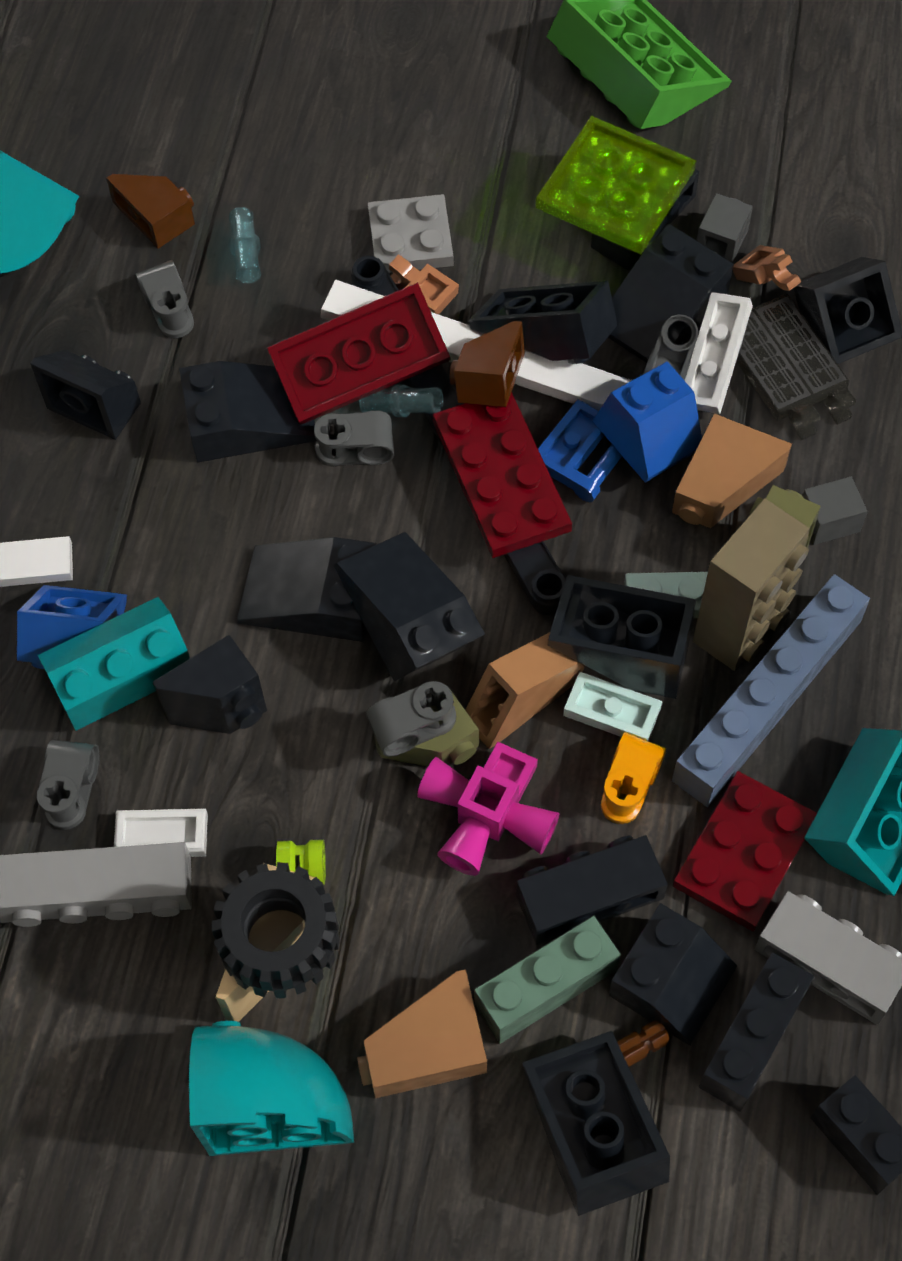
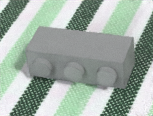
[754,891,902,1025]

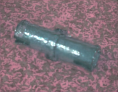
[229,207,261,283]
[359,384,444,417]

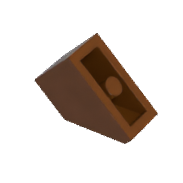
[106,174,195,249]
[450,321,525,407]

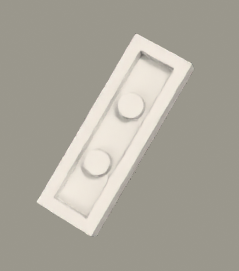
[685,292,753,414]

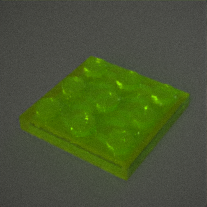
[536,116,696,254]

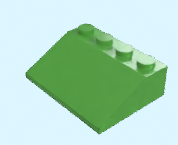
[546,0,731,129]

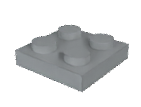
[368,194,454,273]

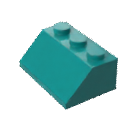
[37,597,190,731]
[804,728,902,896]

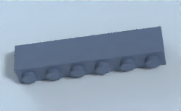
[672,574,870,808]

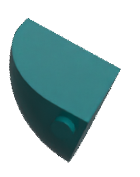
[0,151,79,274]
[189,1021,354,1156]

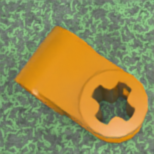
[601,732,667,824]

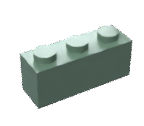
[474,916,621,1044]

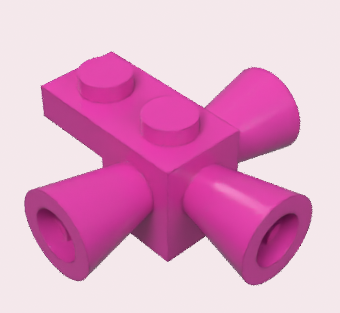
[417,741,560,876]

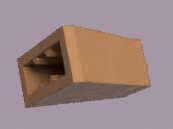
[672,414,792,528]
[465,632,585,749]
[357,969,487,1098]

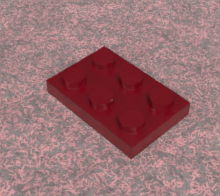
[672,771,817,932]

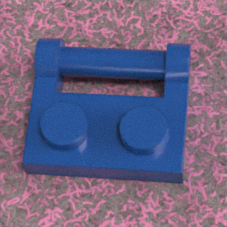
[538,399,623,502]

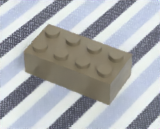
[693,498,810,671]

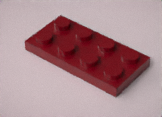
[267,282,451,425]
[433,392,572,558]

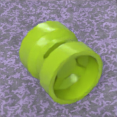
[276,840,326,885]

